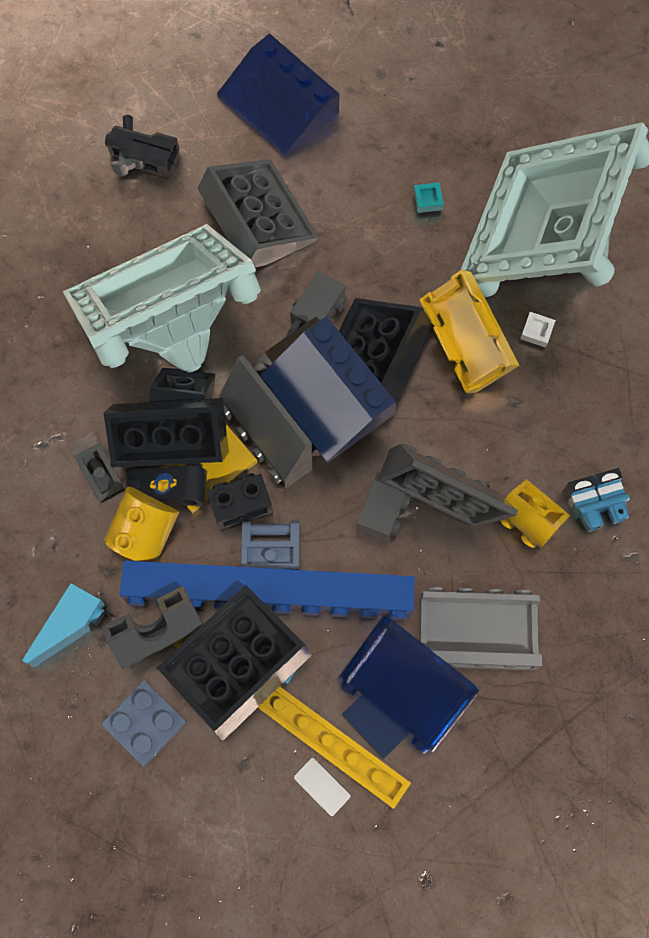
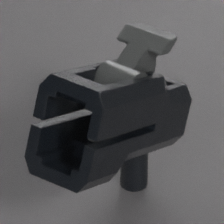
[105,115,179,177]

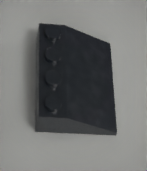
[339,298,434,406]
[157,585,312,740]

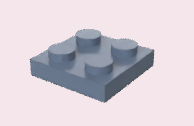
[101,680,187,767]

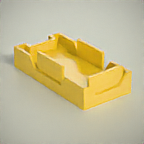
[419,270,520,393]

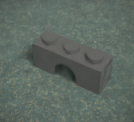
[102,586,203,669]

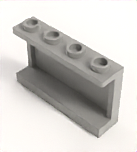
[420,587,542,670]

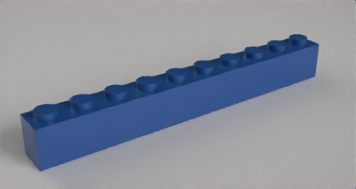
[120,561,415,620]

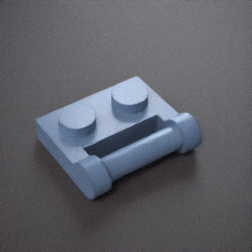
[241,521,299,570]

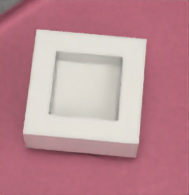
[520,312,556,348]

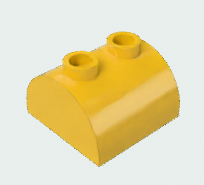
[500,479,570,548]
[104,486,179,562]

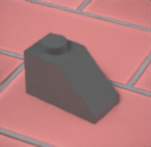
[69,432,124,502]

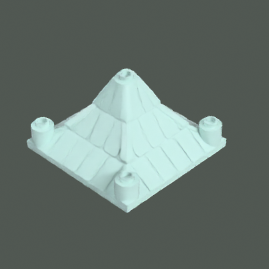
[461,122,649,298]
[63,224,261,372]

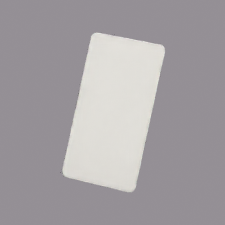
[294,758,351,816]

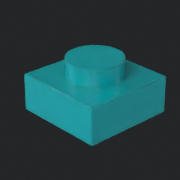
[413,182,444,213]

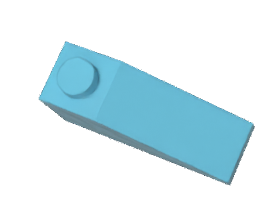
[22,584,106,667]

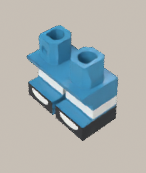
[563,468,630,532]

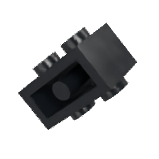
[207,473,273,530]

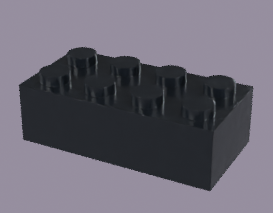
[103,398,229,467]

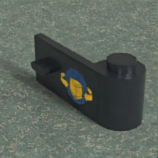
[125,463,208,506]

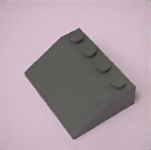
[197,159,319,267]
[219,355,312,489]
[378,444,518,527]

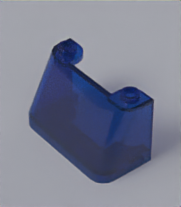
[337,616,480,754]

